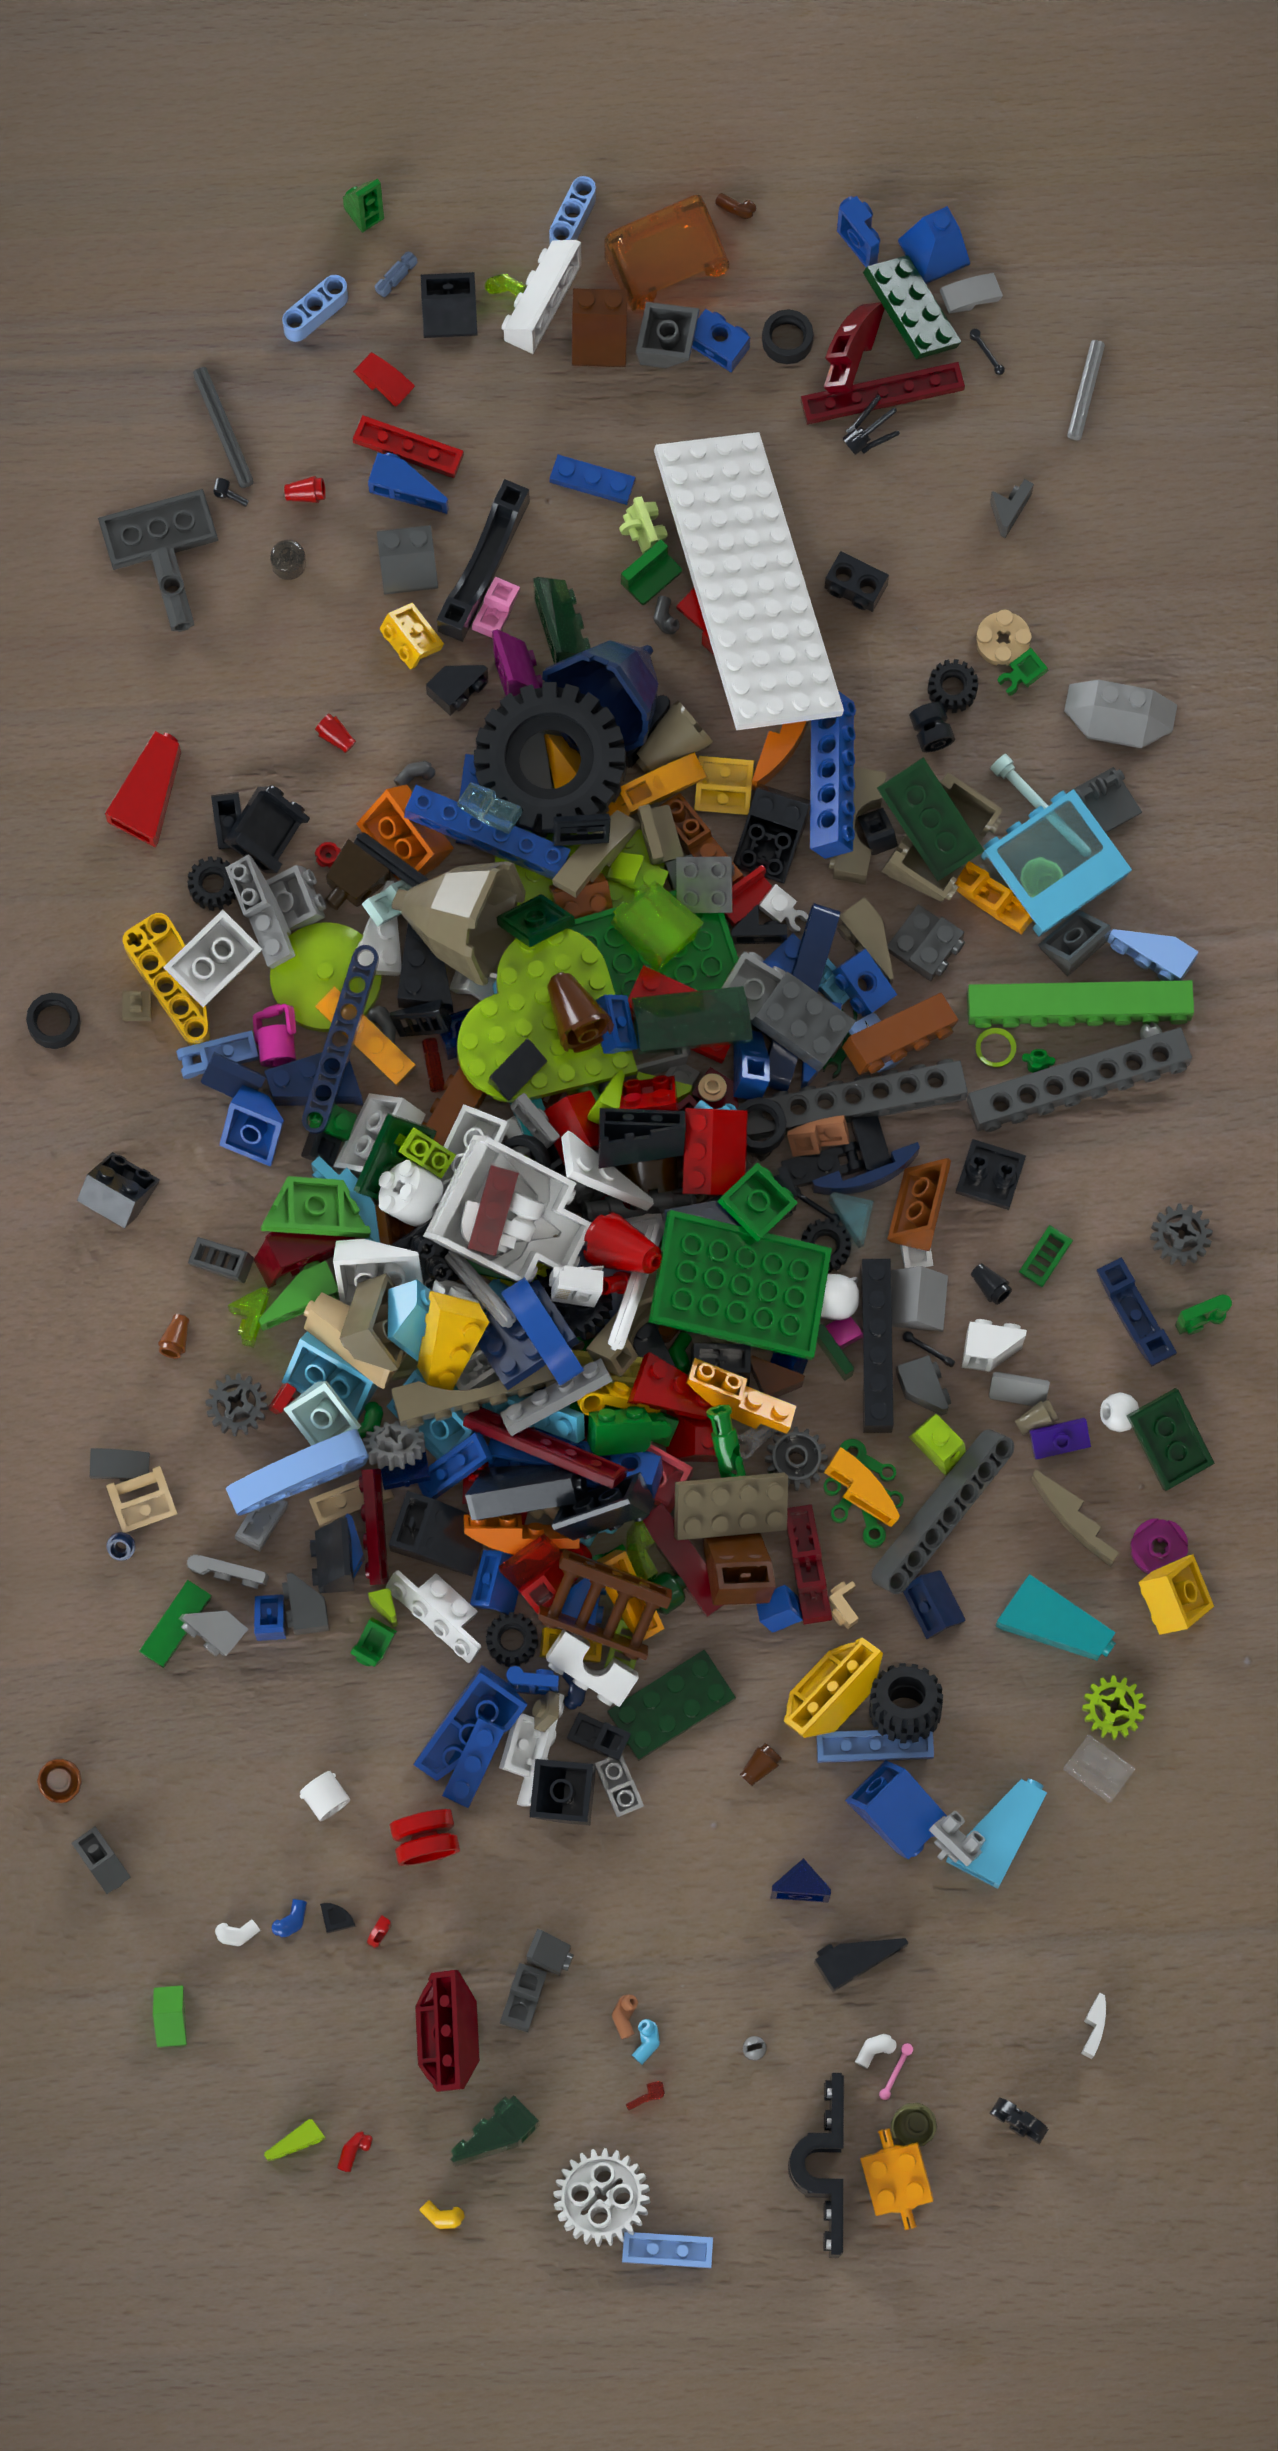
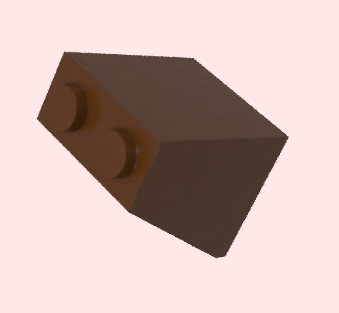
[572,288,627,367]

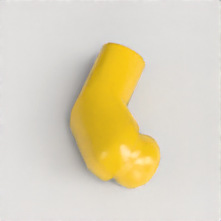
[419,2200,465,2229]

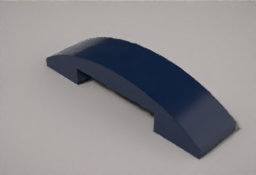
[811,1142,920,1195]
[1097,1257,1177,1367]

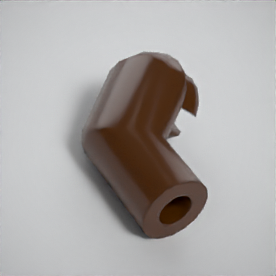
[715,193,756,219]

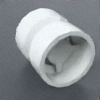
[503,1191,546,1242]

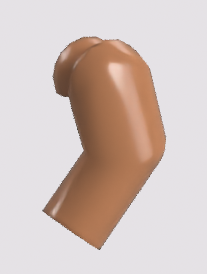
[612,1994,638,2040]

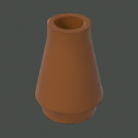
[158,1314,190,1359]

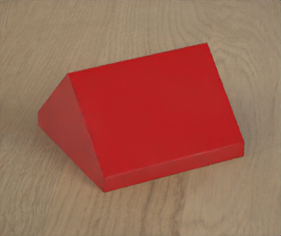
[544,1090,599,1165]

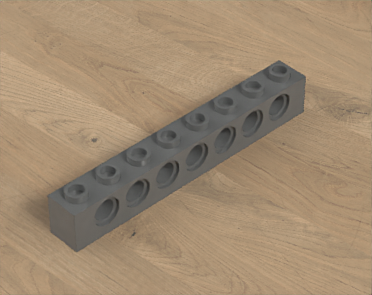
[967,1027,1192,1132]
[740,1059,968,1141]

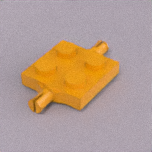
[860,2128,934,2230]

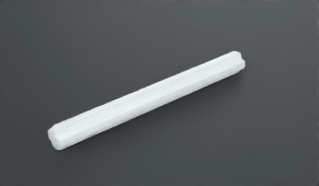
[608,1223,663,1351]

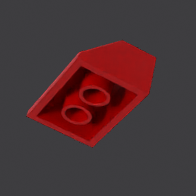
[683,1108,748,1195]

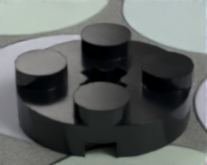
[989,2097,1049,2145]

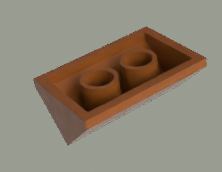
[887,1158,951,1252]

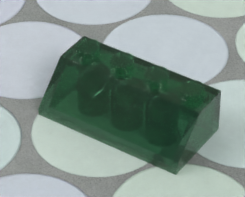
[631,986,753,1054]

